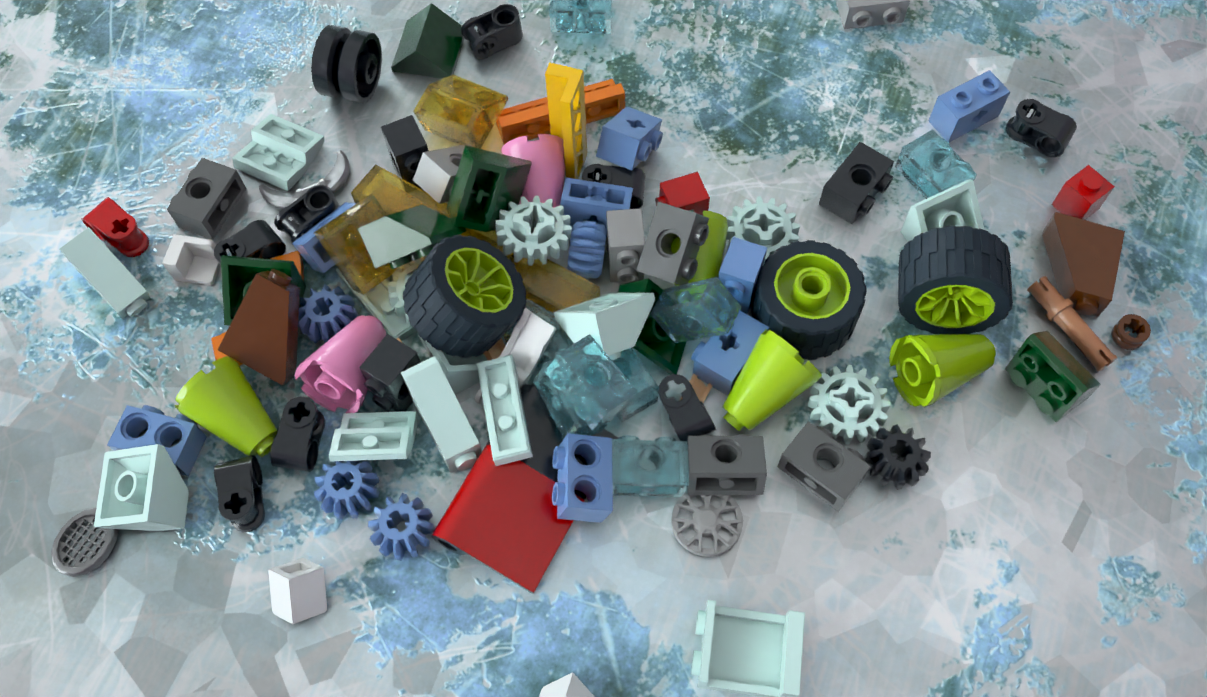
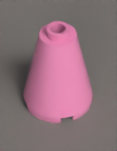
[501,134,565,229]
[294,315,386,413]

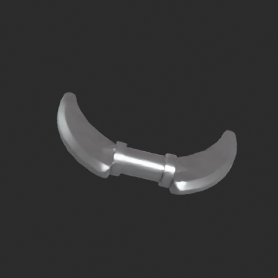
[259,150,350,209]

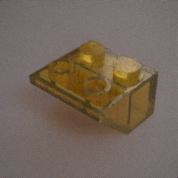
[413,75,508,149]
[314,194,398,295]

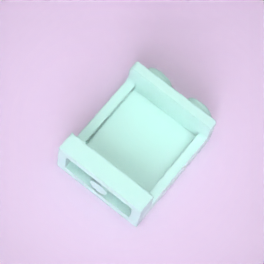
[691,600,805,697]

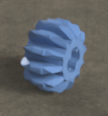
[567,221,607,279]
[298,284,358,344]
[314,460,380,520]
[368,493,435,561]

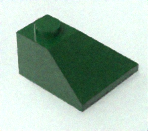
[617,278,695,375]

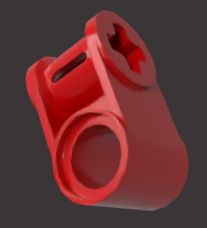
[81,197,149,257]

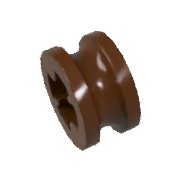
[1111,314,1151,350]

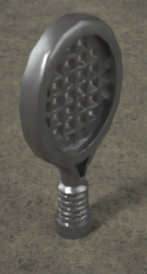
[51,508,118,577]

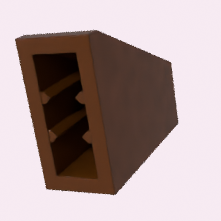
[1042,212,1125,317]
[218,269,300,385]

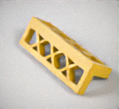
[545,62,587,179]

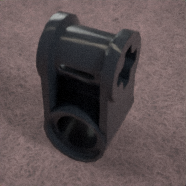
[461,4,523,59]
[1006,99,1077,157]
[582,164,645,209]
[274,185,340,243]
[214,220,286,264]
[658,374,717,446]
[270,396,325,472]
[214,455,265,532]

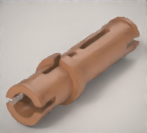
[1027,276,1117,372]

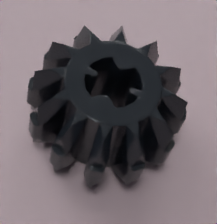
[864,424,931,490]

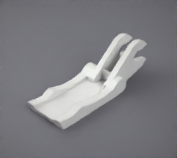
[475,308,556,404]

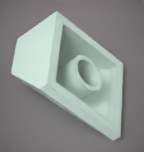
[554,293,655,361]
[94,444,189,531]

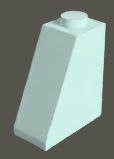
[59,227,150,319]
[401,356,482,473]

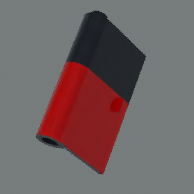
[431,382,619,594]

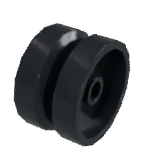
[311,25,382,104]

